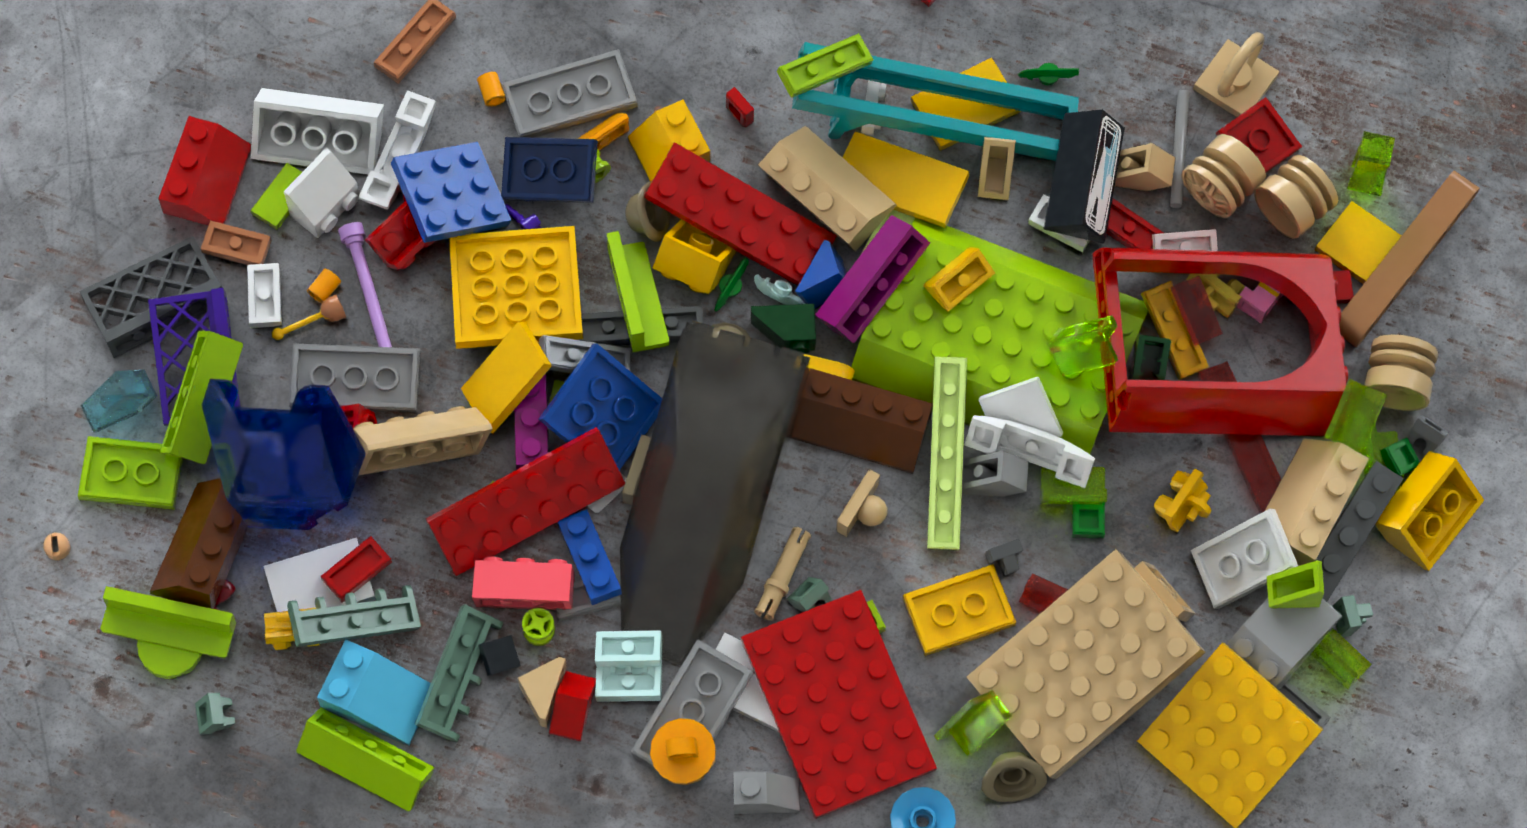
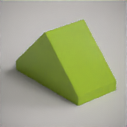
[1267,560,1324,608]

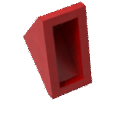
[549,671,596,742]

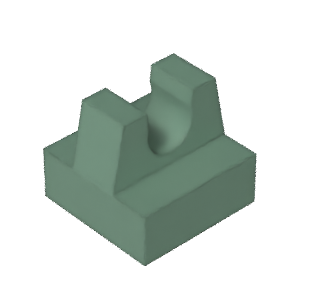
[787,577,832,612]
[1332,595,1373,637]
[195,692,235,735]

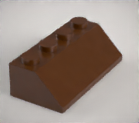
[791,368,933,474]
[150,477,258,609]

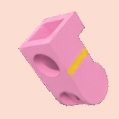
[1236,282,1283,323]

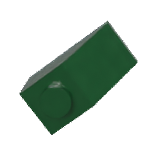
[751,304,816,355]

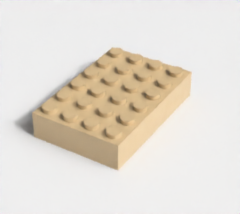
[967,549,1206,779]

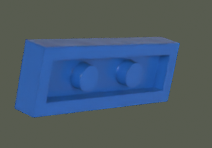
[557,509,622,605]

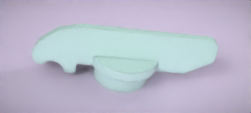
[754,274,805,305]

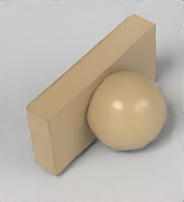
[836,469,888,537]

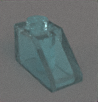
[81,369,157,432]

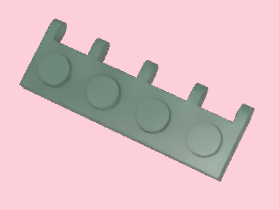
[287,585,421,647]
[415,604,503,742]

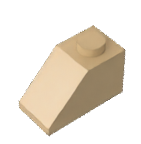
[1115,143,1175,191]

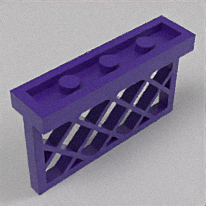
[148,287,242,426]

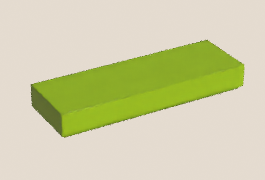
[776,33,874,98]

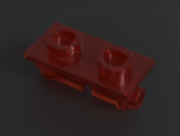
[1170,275,1223,346]
[1019,573,1068,612]

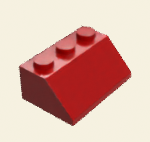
[158,116,252,226]

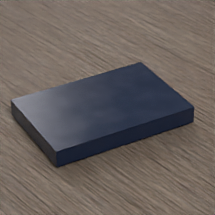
[501,137,598,203]

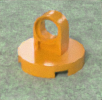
[650,718,716,785]

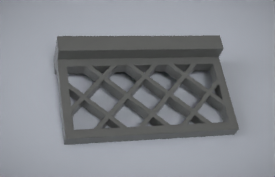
[79,236,228,358]

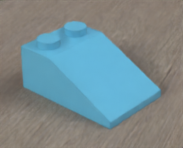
[317,639,431,746]

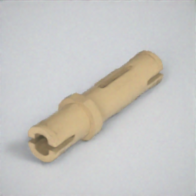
[754,527,811,621]

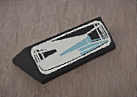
[1043,109,1125,244]

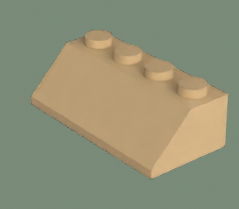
[758,126,897,252]
[347,406,492,476]
[1265,439,1369,566]

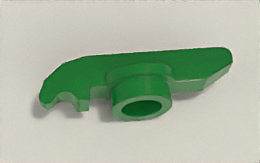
[1018,63,1079,85]
[714,257,749,312]

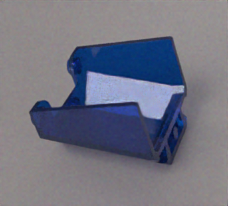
[202,379,366,530]

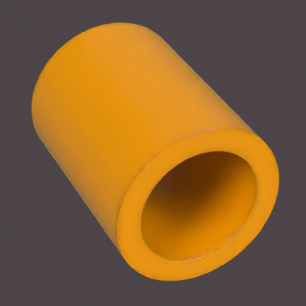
[477,72,506,107]
[307,268,341,304]

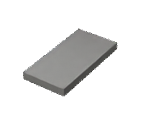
[501,49,638,138]
[289,343,421,413]
[631,639,754,786]

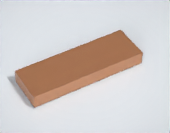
[374,0,456,84]

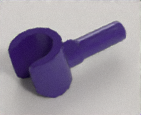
[505,204,541,230]

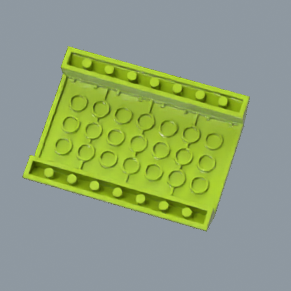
[851,218,1148,455]

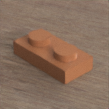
[201,220,272,265]

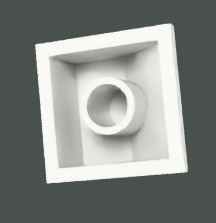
[284,148,360,238]

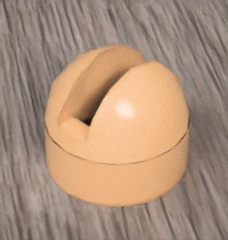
[43,532,71,560]

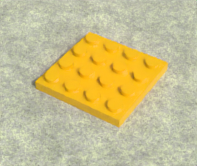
[449,226,583,349]
[1137,642,1323,828]

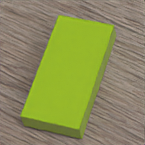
[251,163,302,230]

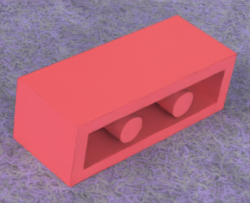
[472,557,575,610]

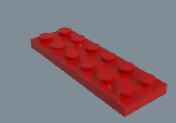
[644,142,837,286]
[425,427,625,576]

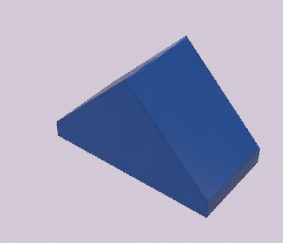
[795,240,847,309]

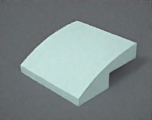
[595,631,662,702]

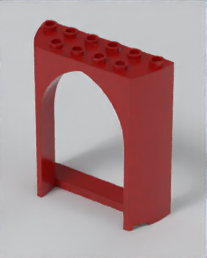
[1092,247,1348,436]

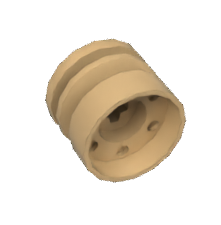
[1182,134,1266,218]
[1254,155,1339,239]
[1363,334,1438,411]

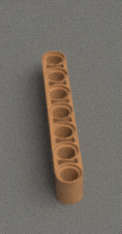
[1339,170,1480,348]

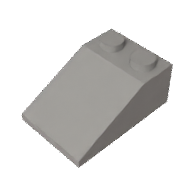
[1226,598,1342,690]

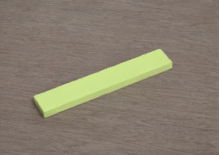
[927,357,967,550]

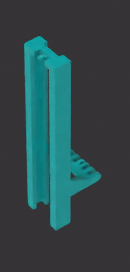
[792,42,1079,161]

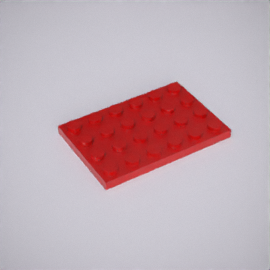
[740,590,937,819]

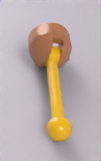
[271,294,347,340]

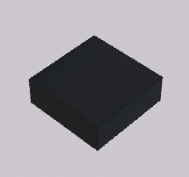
[478,635,521,676]

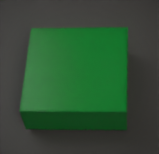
[1379,437,1420,476]
[1072,504,1105,538]

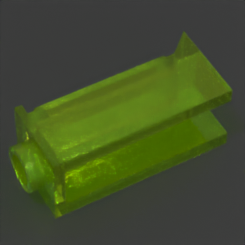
[1347,131,1395,196]

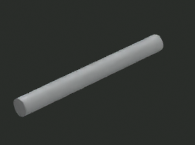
[1170,90,1189,208]

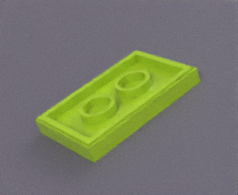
[78,436,183,510]

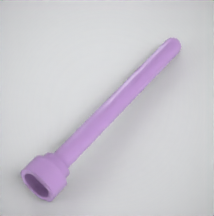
[338,222,392,347]

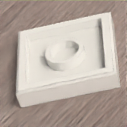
[979,376,1063,437]

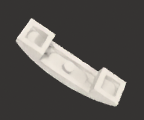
[358,90,436,210]
[964,415,1095,488]

